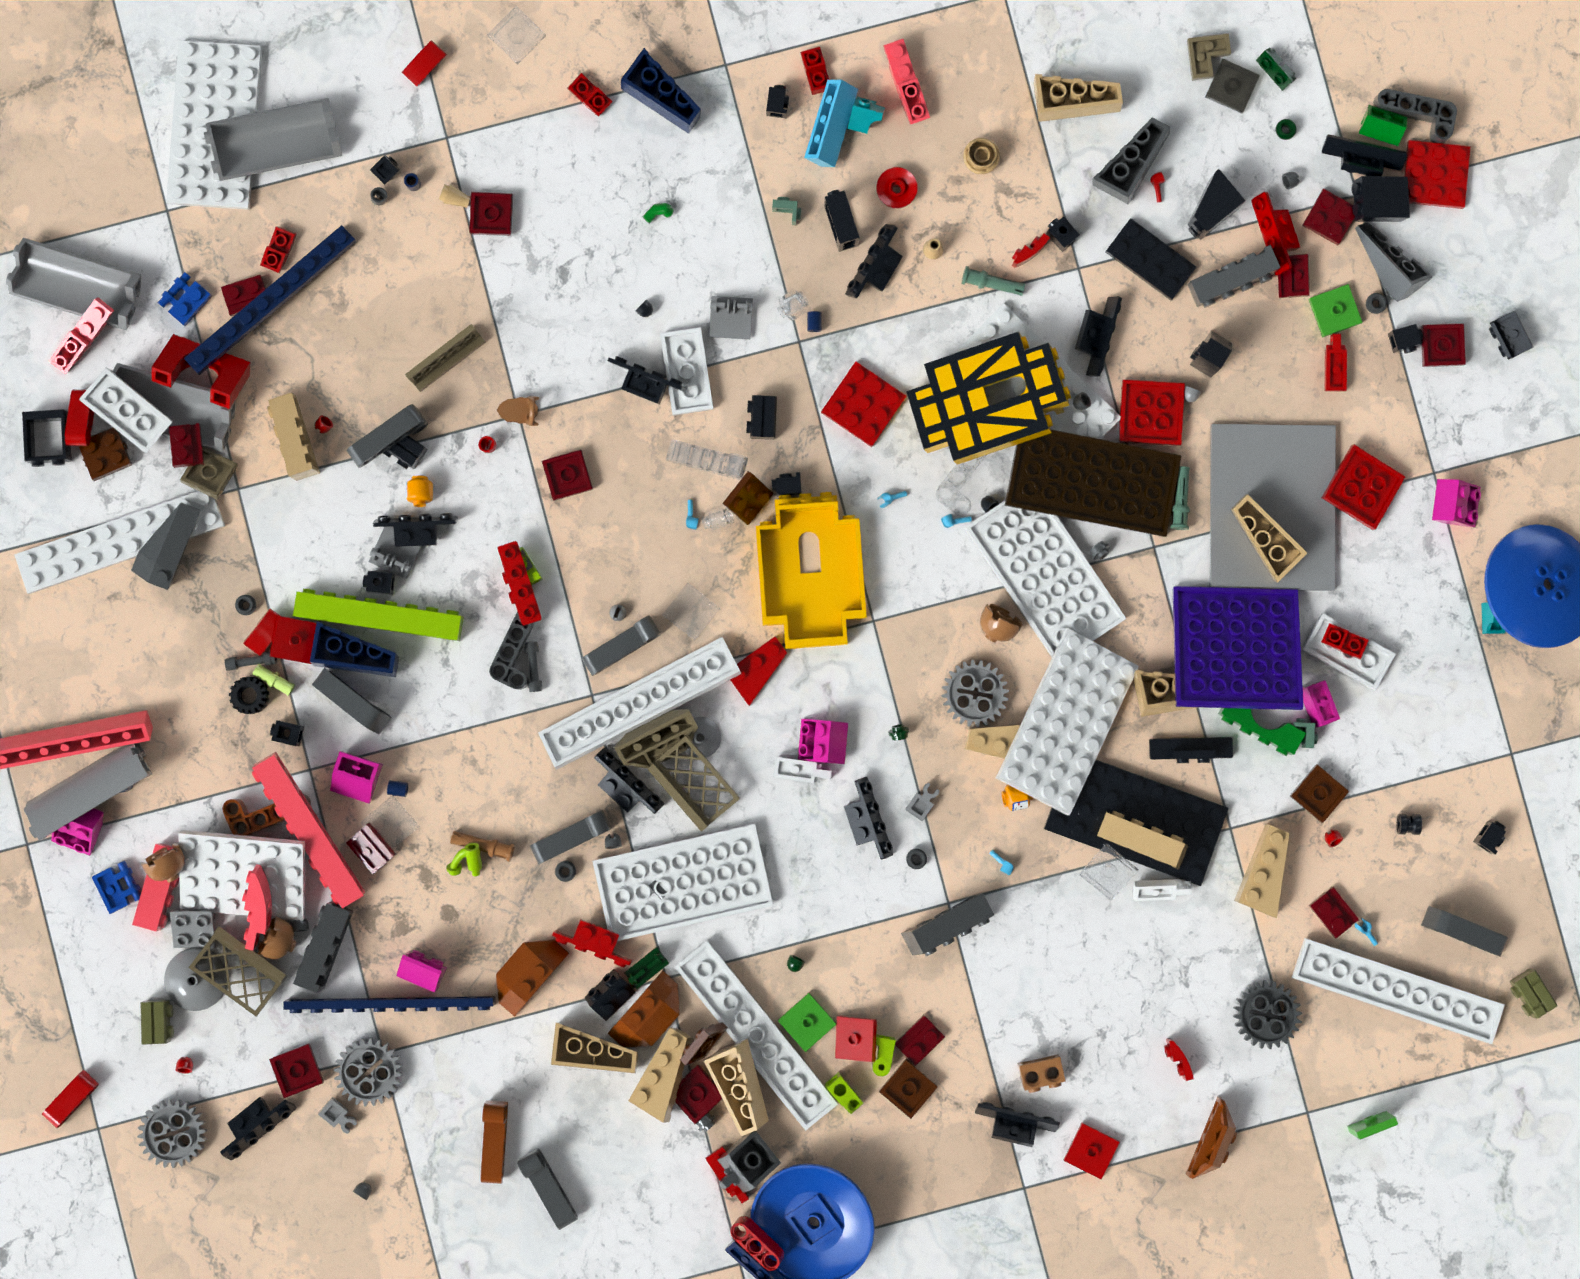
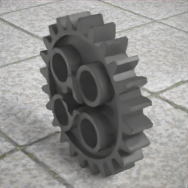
[1233,980,1302,1049]

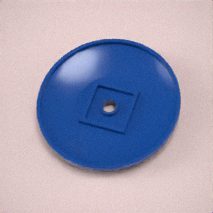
[1484,524,1580,648]
[750,1163,875,1279]

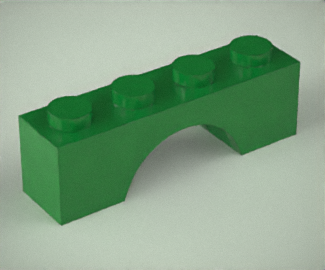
[1218,708,1306,756]

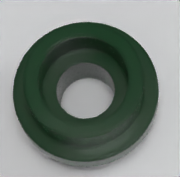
[1275,119,1296,140]
[888,724,909,741]

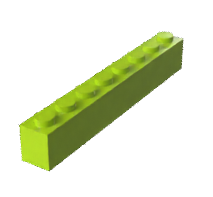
[293,588,464,641]

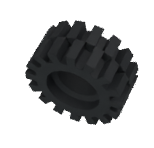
[229,677,270,714]

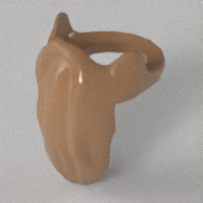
[497,396,539,426]

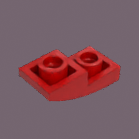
[402,40,447,86]
[800,47,829,95]
[567,73,613,117]
[260,226,297,273]
[1012,233,1050,268]
[243,608,280,656]
[1321,623,1369,660]
[1164,1038,1194,1081]

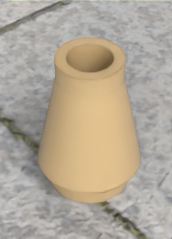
[439,184,471,208]
[923,238,943,259]

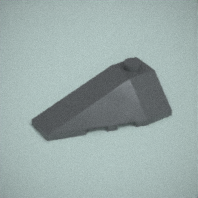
[1355,222,1432,302]
[131,502,201,590]

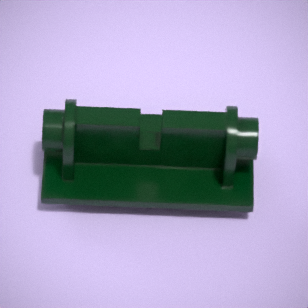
[1256,48,1297,91]
[624,947,669,989]

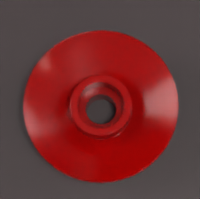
[876,167,917,209]

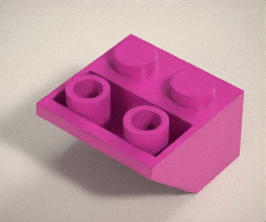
[1432,479,1481,528]
[798,719,848,764]
[330,751,383,804]
[51,808,104,856]
[396,950,447,993]

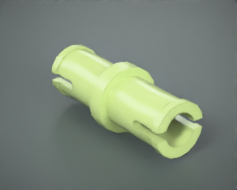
[252,664,295,696]

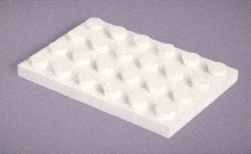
[179,830,305,921]

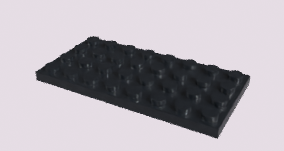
[1044,760,1229,886]

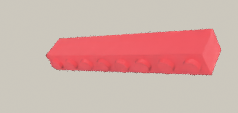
[0,710,153,769]
[252,752,365,909]

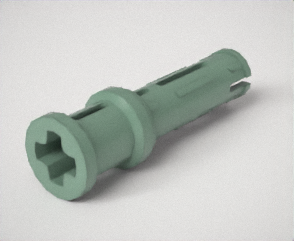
[961,266,1025,296]
[1170,466,1190,530]

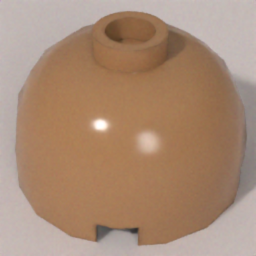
[980,604,1023,643]
[140,843,185,883]
[257,916,296,959]

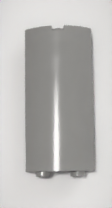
[204,98,342,181]
[6,238,141,330]
[111,363,236,452]
[24,743,152,840]

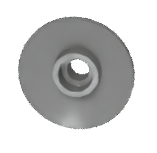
[685,717,721,757]

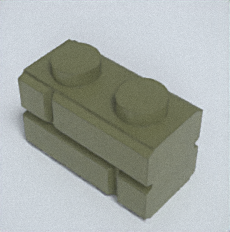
[1510,968,1558,1019]
[140,1000,174,1045]

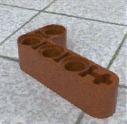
[222,794,311,836]
[481,1101,508,1184]

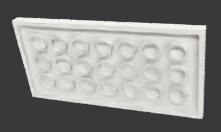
[166,40,262,210]
[954,303,1120,439]
[965,501,1126,657]
[996,628,1139,815]
[592,824,773,941]

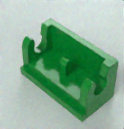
[1359,105,1408,146]

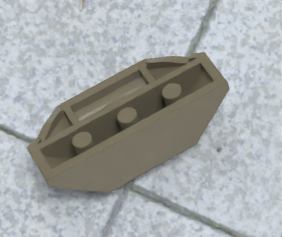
[614,709,698,768]

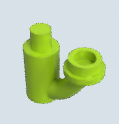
[446,843,482,877]

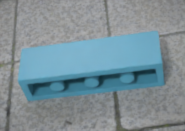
[804,80,858,167]

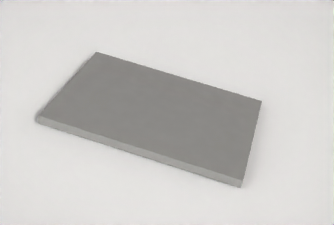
[1210,424,1336,591]

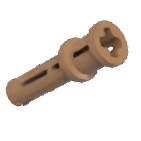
[450,831,515,862]

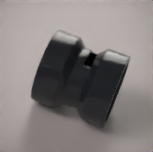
[1396,814,1422,835]

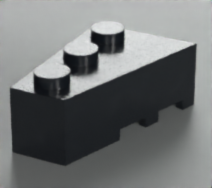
[1190,330,1232,378]

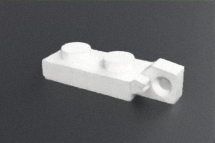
[773,757,832,783]
[1133,879,1192,901]

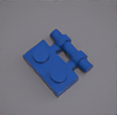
[157,272,212,326]
[92,861,141,914]

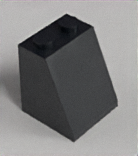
[1187,169,1246,240]

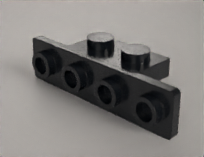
[1322,134,1407,176]
[845,224,903,298]
[1075,296,1122,377]
[607,356,687,405]
[373,513,458,547]
[1149,737,1233,763]
[594,748,664,814]
[844,777,893,860]
[220,1097,296,1160]
[975,1102,1060,1147]

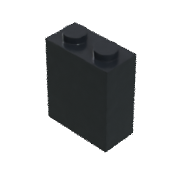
[1351,176,1410,222]

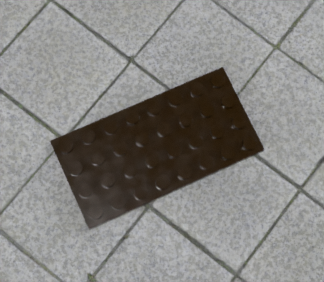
[1004,430,1181,537]

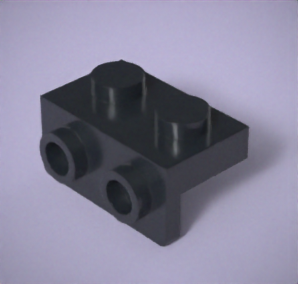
[1489,311,1534,360]
[585,969,636,1021]

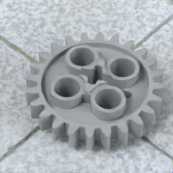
[941,660,1009,727]
[334,1037,403,1107]
[137,1099,207,1168]

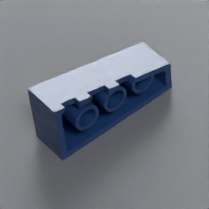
[621,48,701,134]
[310,622,399,677]

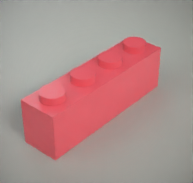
[132,843,179,931]

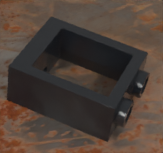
[824,190,859,252]
[22,409,72,467]

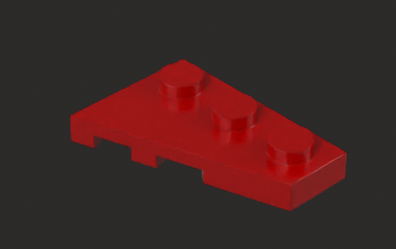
[730,637,787,706]

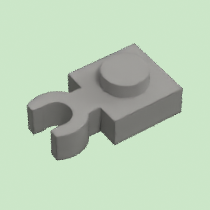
[905,783,939,821]
[318,1097,357,1134]

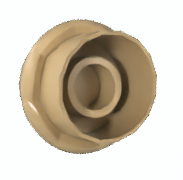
[963,138,1000,174]

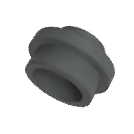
[1366,293,1387,314]
[1090,541,1110,560]
[235,595,256,615]
[906,849,927,869]
[555,861,576,882]
[697,1113,716,1132]

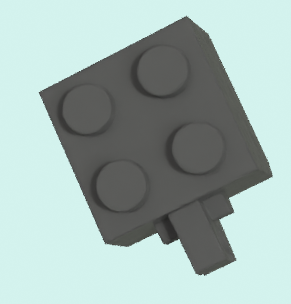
[717,1131,781,1192]

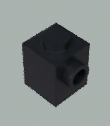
[1046,217,1080,252]
[1388,324,1423,354]

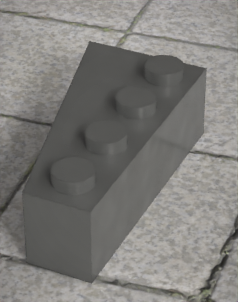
[1092,117,1170,204]
[1188,245,1280,308]
[901,893,994,956]
[293,902,353,993]

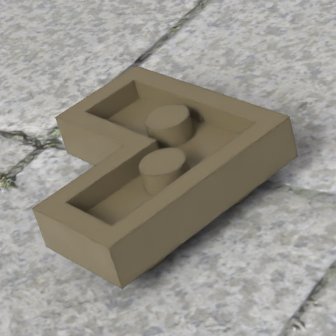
[1187,33,1231,81]

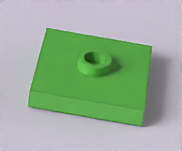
[1308,284,1363,338]
[778,993,836,1052]
[1347,1111,1398,1140]

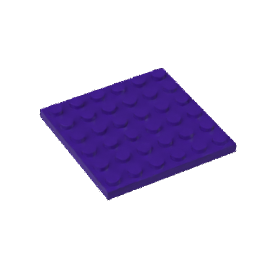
[1172,586,1303,710]

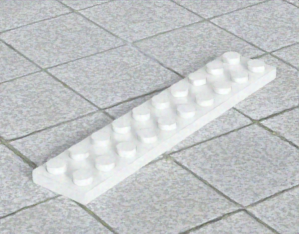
[14,491,225,594]
[538,637,741,770]
[1292,938,1505,1044]
[675,940,838,1131]

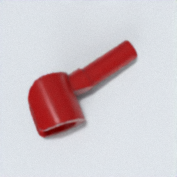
[1150,172,1165,203]

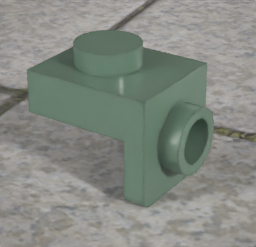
[772,197,801,225]
[1291,718,1318,748]

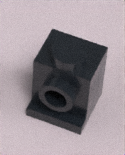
[766,85,789,119]
[370,155,400,185]
[771,472,802,497]
[363,571,395,595]
[270,720,305,746]
[1473,821,1506,855]

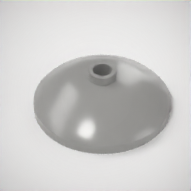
[164,948,227,1011]

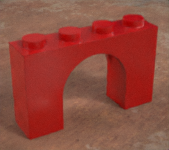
[152,334,251,409]

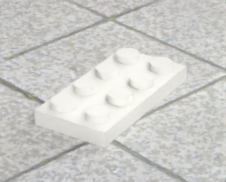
[660,327,714,416]
[79,367,173,453]
[1301,613,1396,690]

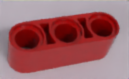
[65,389,94,446]
[42,1070,99,1129]
[730,1216,784,1271]

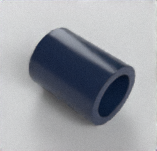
[404,173,421,191]
[807,311,822,332]
[387,780,408,797]

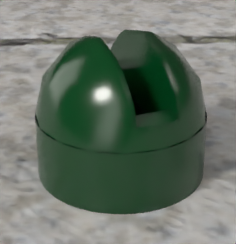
[787,955,805,972]

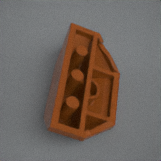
[496,940,569,1017]
[607,970,680,1047]
[1186,1096,1237,1179]

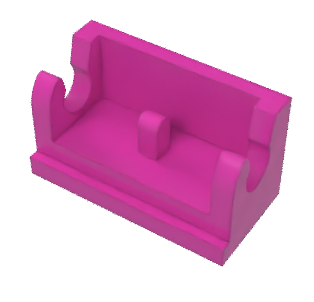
[1303,680,1340,728]

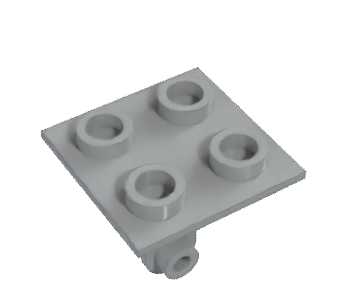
[709,296,753,340]
[369,526,421,578]
[170,909,216,948]

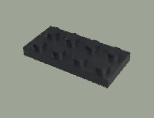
[1105,218,1196,301]

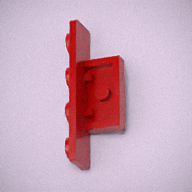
[1251,192,1300,275]
[497,541,542,626]
[552,919,632,968]

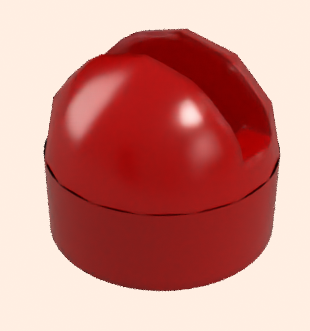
[314,415,333,434]
[478,436,497,453]
[1325,829,1343,847]
[175,1057,193,1074]

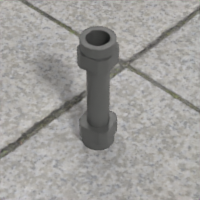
[524,642,542,692]
[225,652,277,671]

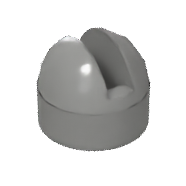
[1184,386,1201,402]
[609,605,626,621]

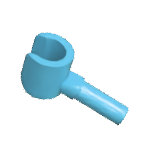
[877,491,907,508]
[686,500,699,530]
[941,514,972,528]
[989,850,1014,875]
[1355,918,1378,946]

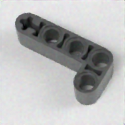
[1373,89,1457,144]
[347,404,428,468]
[489,611,535,690]
[581,615,661,676]
[312,668,392,734]
[530,810,611,864]
[1421,906,1508,957]
[517,1148,578,1230]

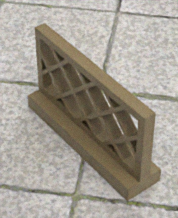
[405,324,486,392]
[647,735,740,832]
[188,926,288,1017]

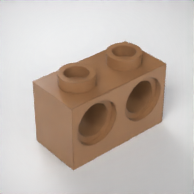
[1017,1054,1066,1093]

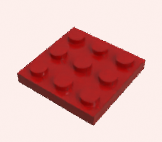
[1404,140,1471,209]
[821,361,907,448]
[1118,380,1185,446]
[1321,444,1405,530]

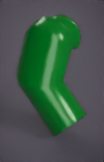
[642,203,674,224]

